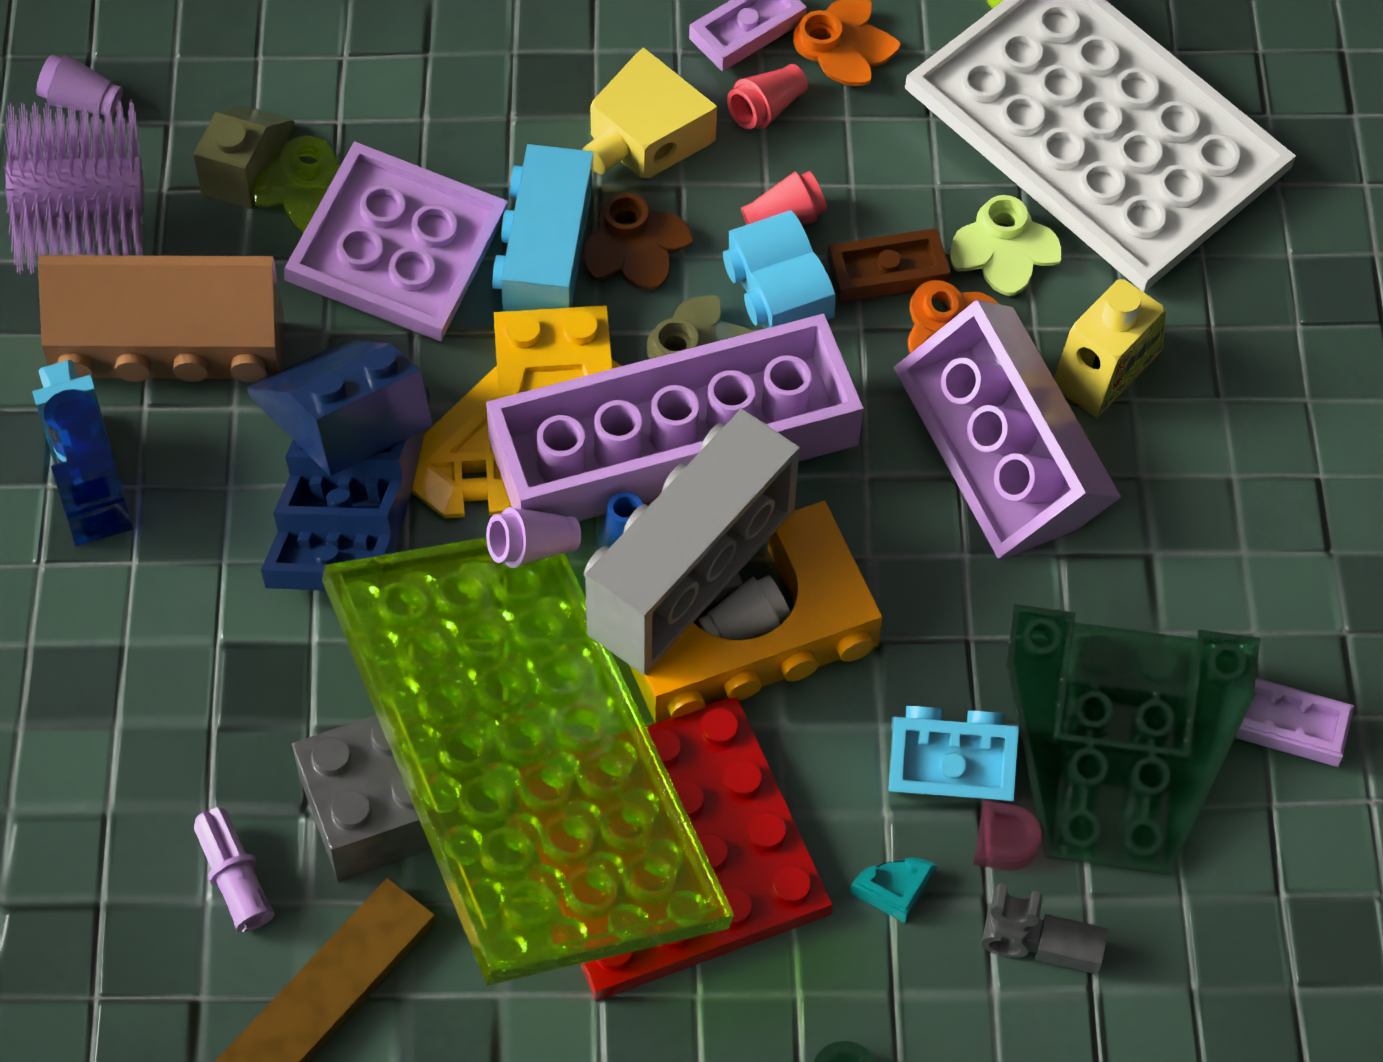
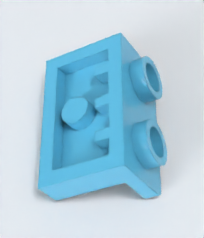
[888,706,1019,801]

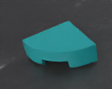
[850,857,937,923]

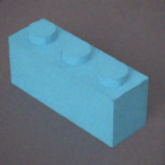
[492,144,594,312]

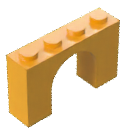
[629,500,883,723]

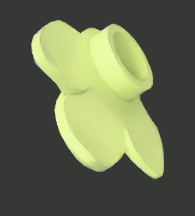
[950,195,1061,296]

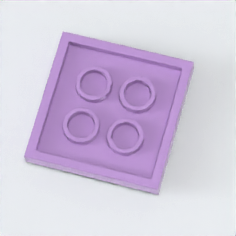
[284,141,508,342]

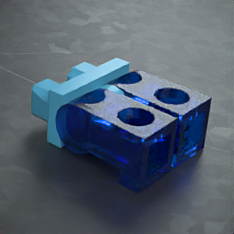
[32,360,133,546]

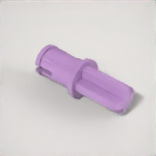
[194,807,275,932]

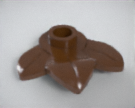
[584,193,693,290]

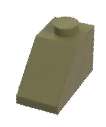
[193,105,295,209]

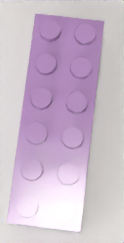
[486,313,864,521]

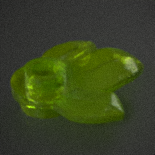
[254,135,341,233]

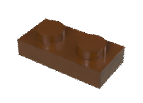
[827,228,951,303]

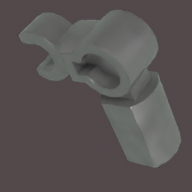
[982,883,1108,975]

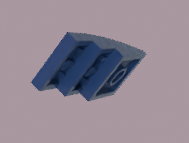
[261,387,430,593]

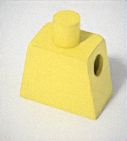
[582,47,717,178]

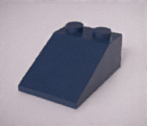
[247,340,433,476]

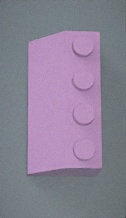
[893,300,1121,560]

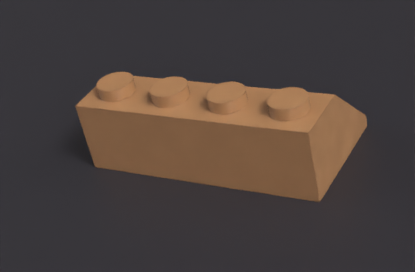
[38,255,285,382]

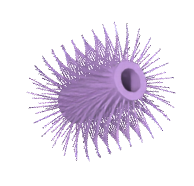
[4,100,145,275]

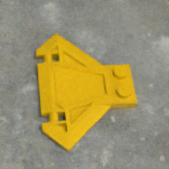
[411,305,621,519]

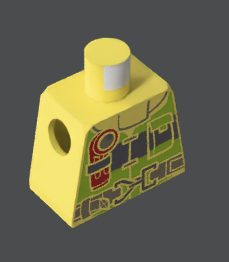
[1054,279,1167,418]

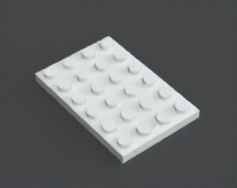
[905,0,1296,292]

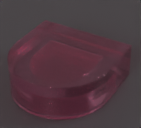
[973,800,1041,871]

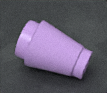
[36,54,123,117]
[486,507,581,568]

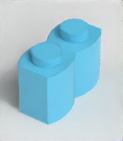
[723,210,835,329]

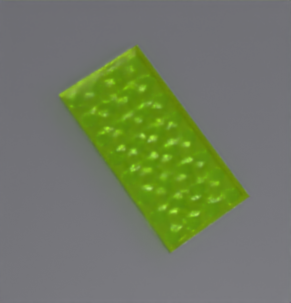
[322,537,734,986]

